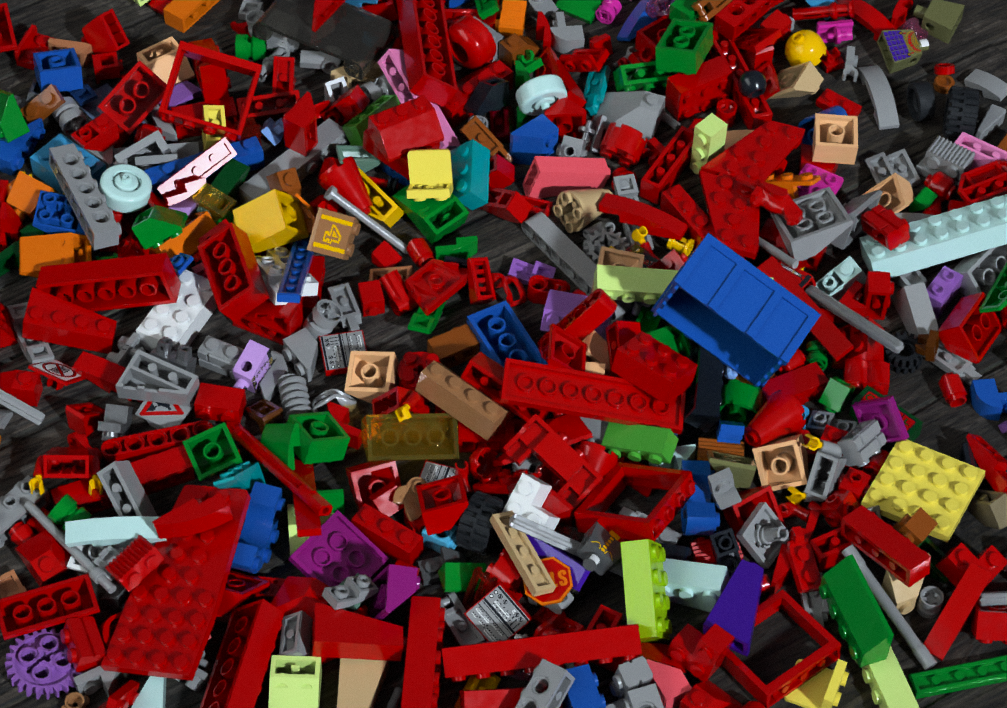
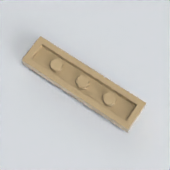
[489,510,556,597]

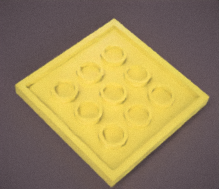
[861,439,985,543]

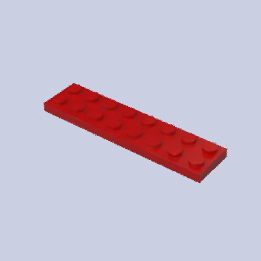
[499,358,686,434]

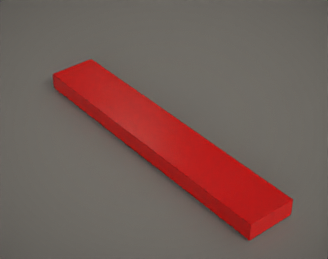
[757,255,854,362]
[292,453,322,537]

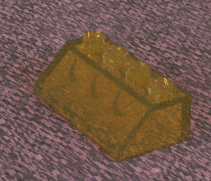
[361,413,459,461]

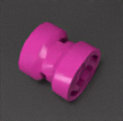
[595,0,622,24]

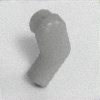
[583,222,616,239]

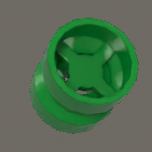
[805,340,828,370]

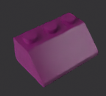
[368,564,420,620]

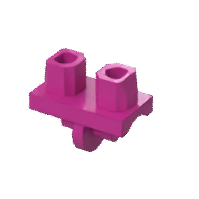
[816,19,854,44]

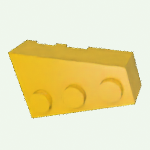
[357,166,405,228]

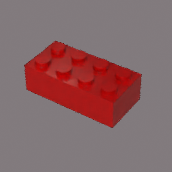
[197,222,270,322]

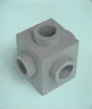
[556,135,588,158]

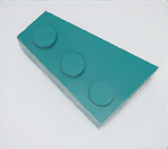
[450,139,490,211]

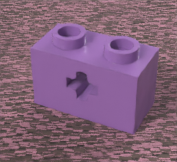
[927,266,963,319]

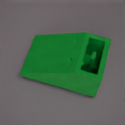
[392,184,469,245]

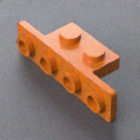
[765,172,821,200]

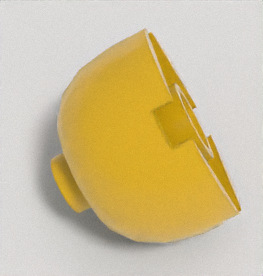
[785,30,827,67]

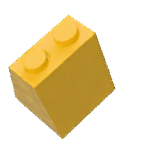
[232,189,309,254]

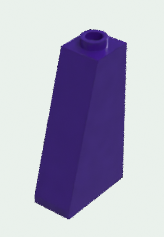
[526,534,591,592]
[703,559,764,656]

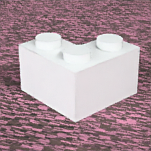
[502,473,561,530]

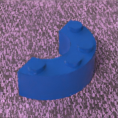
[681,460,720,536]
[231,481,286,574]

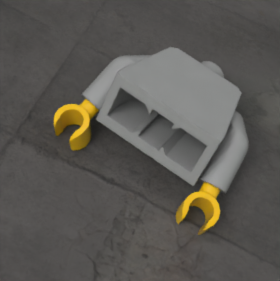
[785,434,847,504]

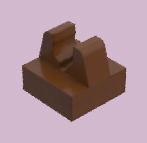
[915,330,939,362]

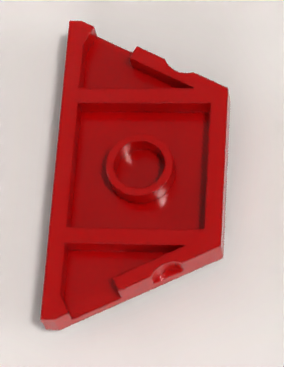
[405,259,479,316]

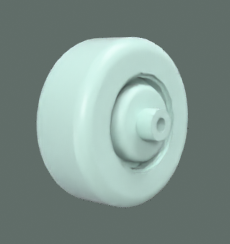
[515,74,567,116]
[99,164,152,213]

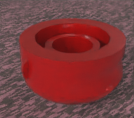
[448,16,496,69]

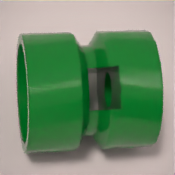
[235,34,266,61]
[47,493,93,532]

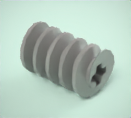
[277,373,312,422]

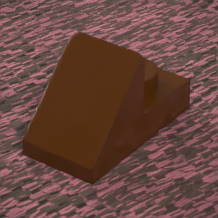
[245,399,283,433]

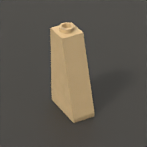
[337,658,390,708]

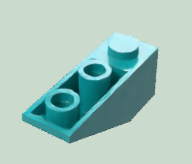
[213,461,266,495]

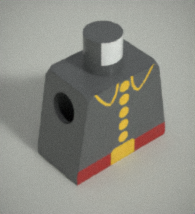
[577,519,625,576]

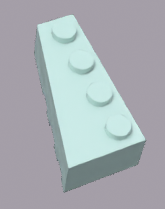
[663,558,730,612]

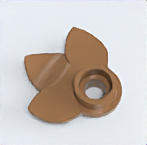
[393,477,427,522]

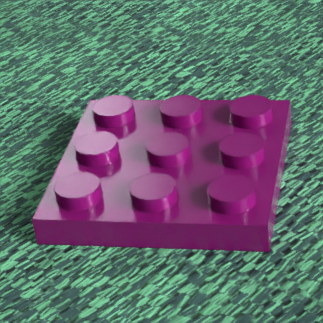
[288,510,389,587]

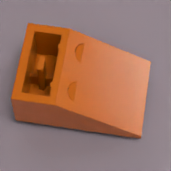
[19,232,92,278]

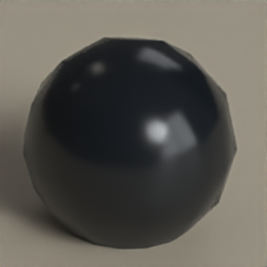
[738,69,767,99]

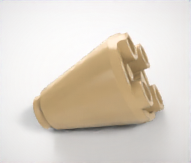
[553,188,612,233]

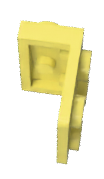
[406,149,454,201]
[784,659,849,708]

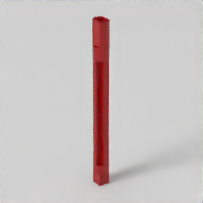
[227,421,333,516]

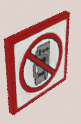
[28,359,86,390]

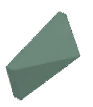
[336,145,381,173]

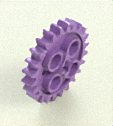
[5,627,85,700]

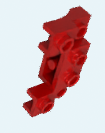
[503,413,603,511]

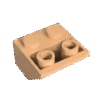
[136,36,195,85]

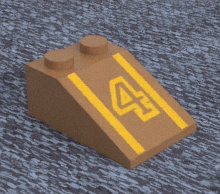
[306,207,361,260]

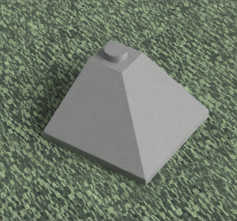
[596,91,666,159]
[770,187,853,262]

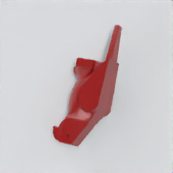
[736,176,803,226]

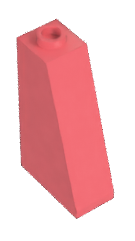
[522,156,611,199]

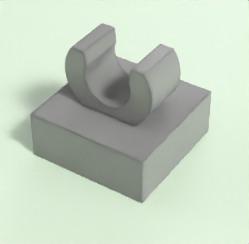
[93,545,120,580]

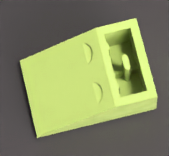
[268,655,322,708]

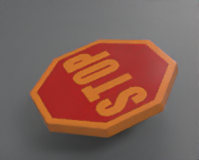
[523,557,573,606]

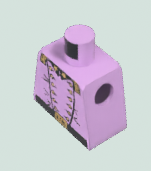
[232,339,274,393]

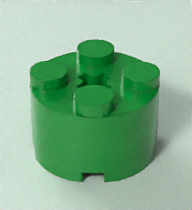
[720,379,763,428]

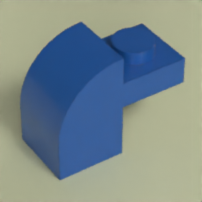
[968,378,1007,421]

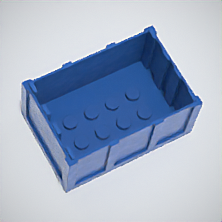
[650,233,821,389]

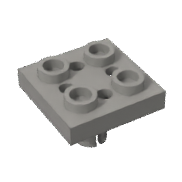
[736,502,789,569]

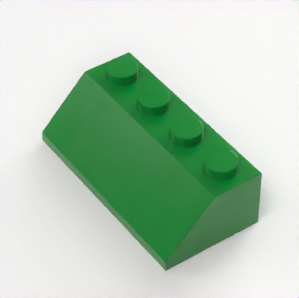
[819,554,894,667]

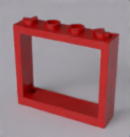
[159,40,262,142]
[574,462,695,541]
[721,589,841,708]

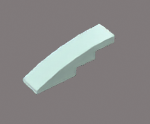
[65,516,167,548]

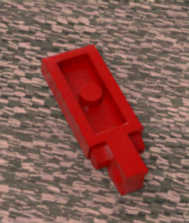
[786,526,821,593]

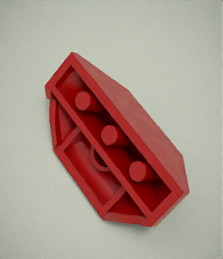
[957,160,1007,205]

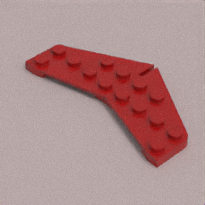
[699,121,806,259]

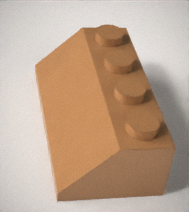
[415,361,515,441]

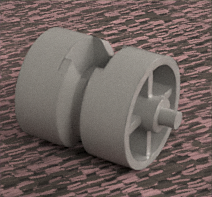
[360,74,395,107]
[51,97,88,136]
[303,299,343,341]

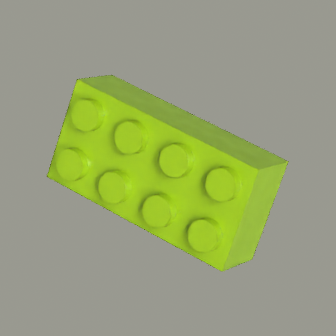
[620,539,672,642]

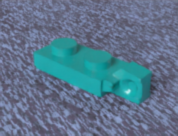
[583,65,611,116]

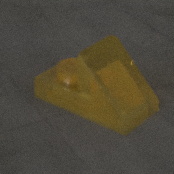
[192,183,237,221]

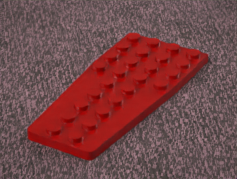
[101,485,251,681]

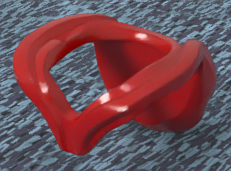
[491,273,527,307]

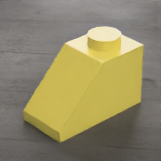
[202,105,226,151]

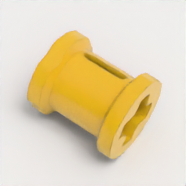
[667,237,695,257]

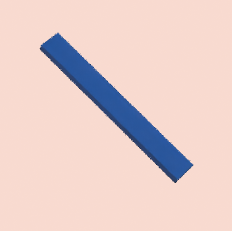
[277,235,314,303]

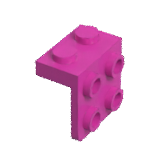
[797,163,844,197]

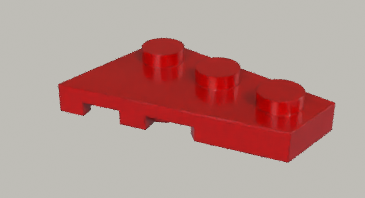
[734,28,782,54]

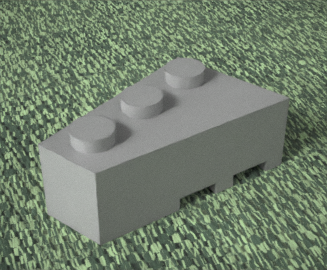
[115,349,200,406]

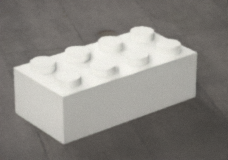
[136,269,217,352]

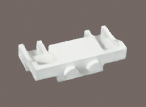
[255,247,319,305]

